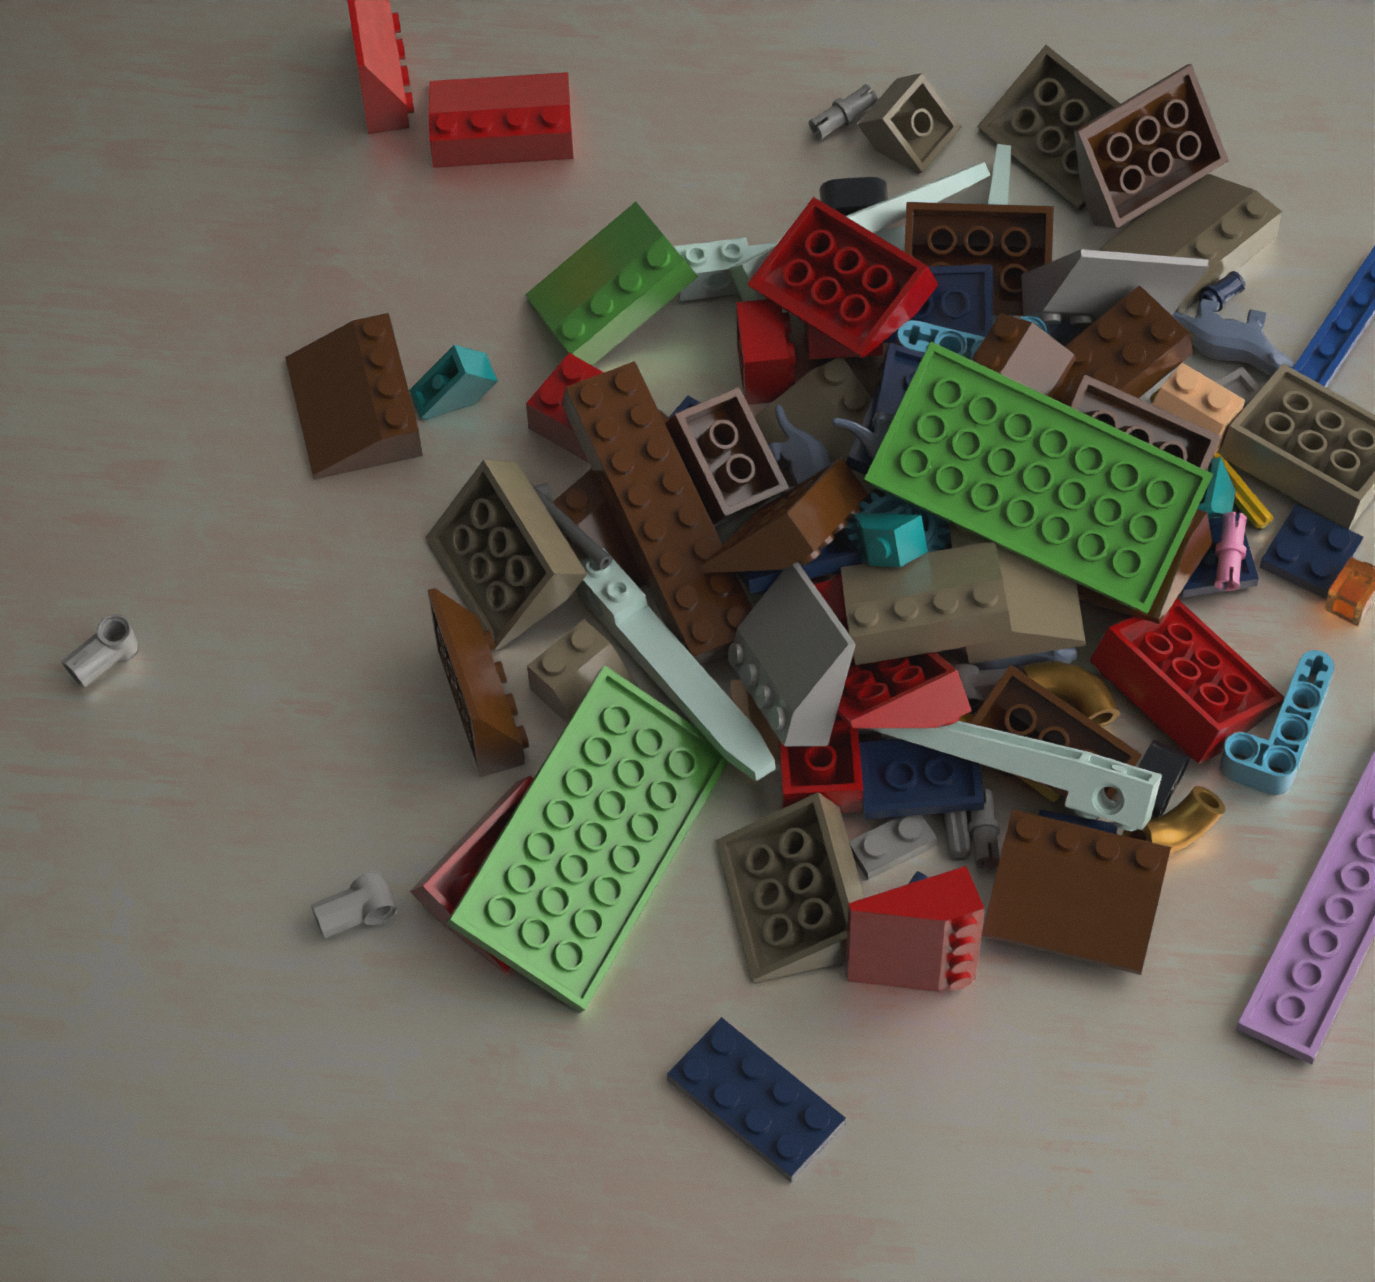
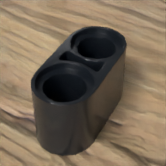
[819,177,888,216]
[1138,740,1190,818]

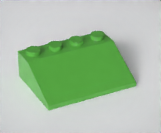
[525,201,698,366]

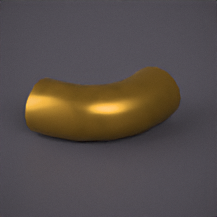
[1021,661,1120,727]
[1122,786,1226,856]

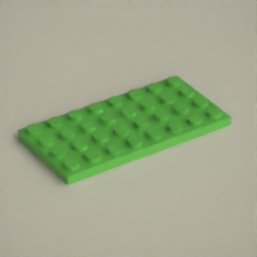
[863,341,1213,616]
[446,665,728,1013]

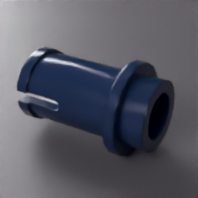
[1199,271,1246,312]

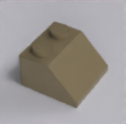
[857,73,961,174]
[527,619,638,723]

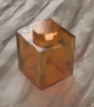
[1324,557,1375,627]

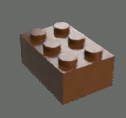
[665,387,789,527]

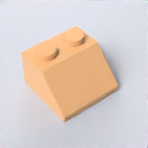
[1152,363,1245,458]

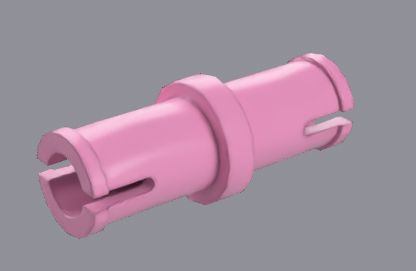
[1215,512,1247,591]

